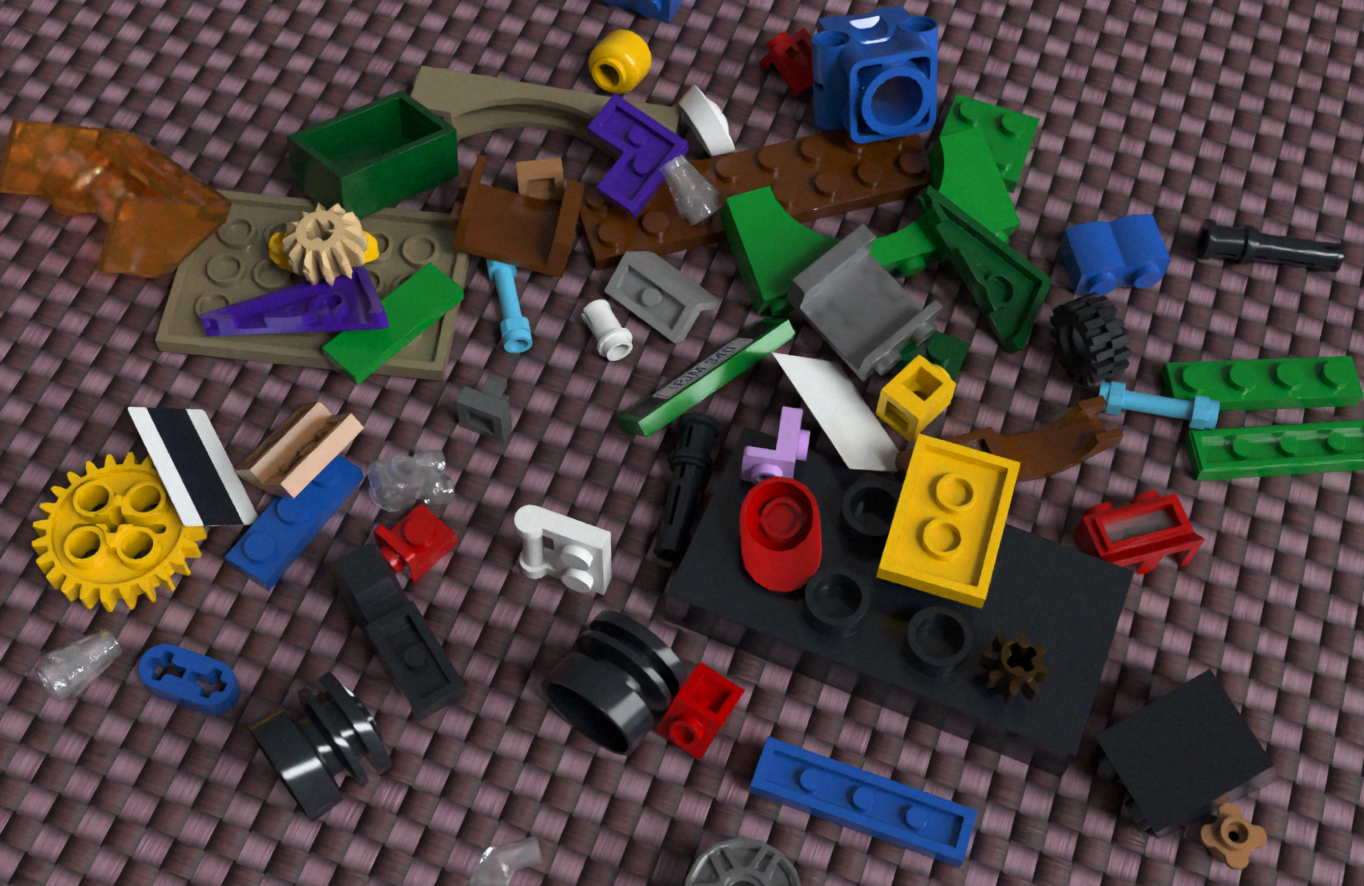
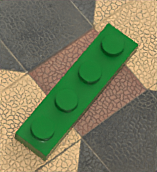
[1161,356,1364,411]

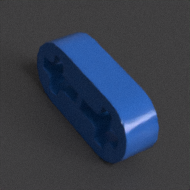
[138,643,241,715]

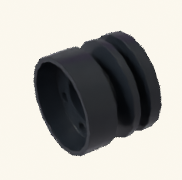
[541,610,688,756]
[246,671,393,823]

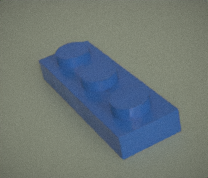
[225,455,364,591]

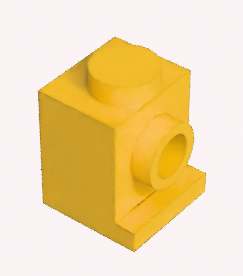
[875,354,957,444]

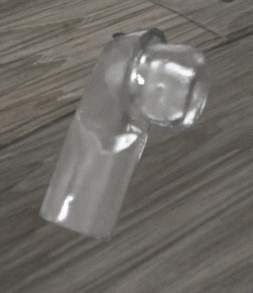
[470,835,542,886]

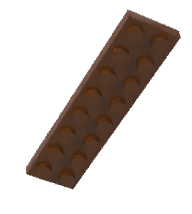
[578,128,932,271]

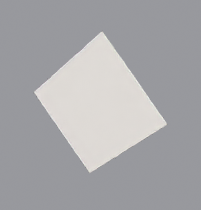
[772,352,899,472]

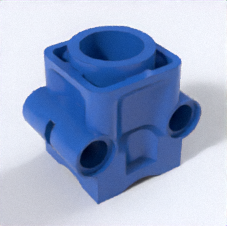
[811,5,938,143]

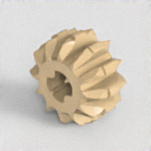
[282,202,368,287]

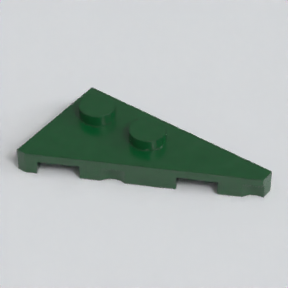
[915,185,1053,355]

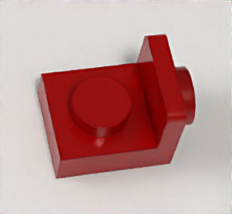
[759,27,814,97]
[373,503,458,583]
[657,662,745,759]

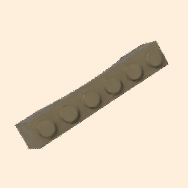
[411,65,681,161]

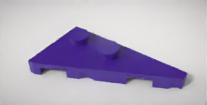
[199,266,389,336]

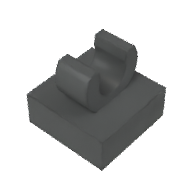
[456,376,512,443]

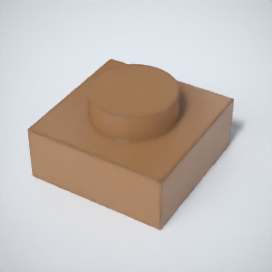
[516,157,564,203]

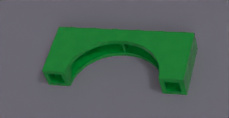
[719,125,1021,316]

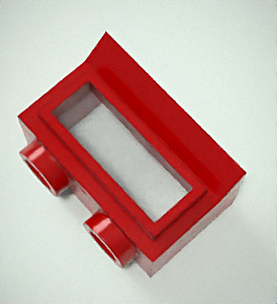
[1073,491,1205,575]

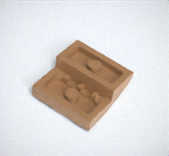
[234,401,364,498]

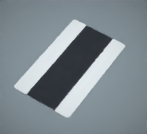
[128,407,259,527]

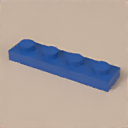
[749,736,978,868]

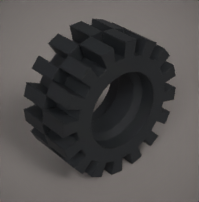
[1050,292,1131,387]

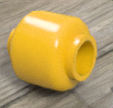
[588,29,652,95]

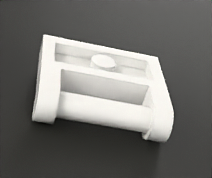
[514,505,612,595]

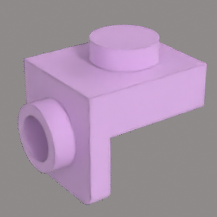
[741,406,810,485]

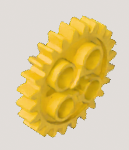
[31,452,207,612]

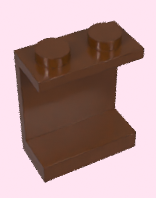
[448,154,585,278]

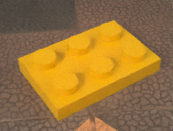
[876,433,1021,609]

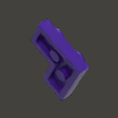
[587,93,689,219]

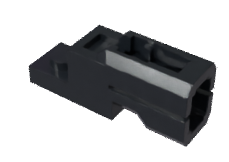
[329,543,467,722]

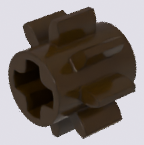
[979,631,1052,703]

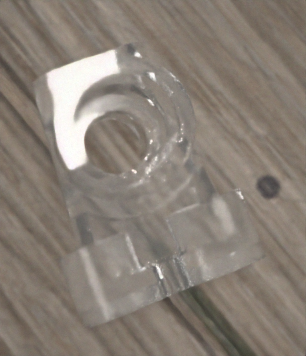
[367,450,455,511]

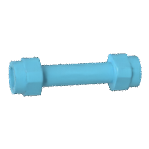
[486,258,533,353]
[1098,381,1220,430]

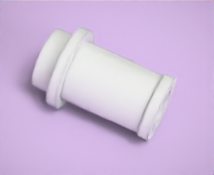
[581,299,633,361]

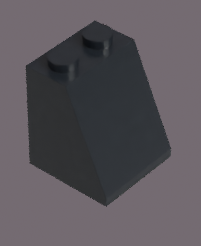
[1094,669,1278,839]

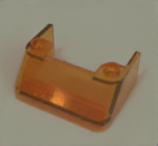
[0,119,232,278]

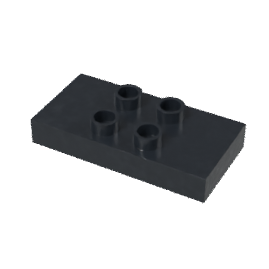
[665,426,1134,778]

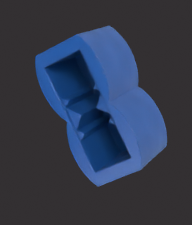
[1059,214,1171,296]

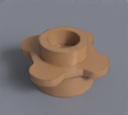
[1199,803,1267,870]

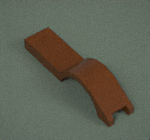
[895,395,1123,483]

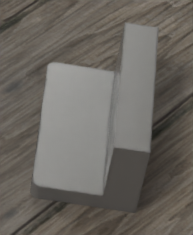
[604,251,720,343]

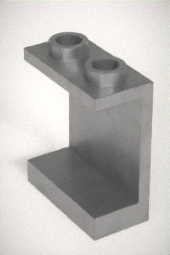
[786,223,942,381]

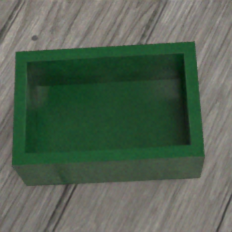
[287,90,458,221]

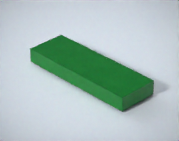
[322,262,464,385]

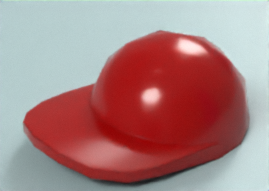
[739,476,822,593]

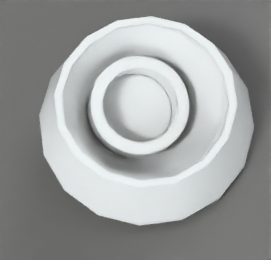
[678,85,735,158]

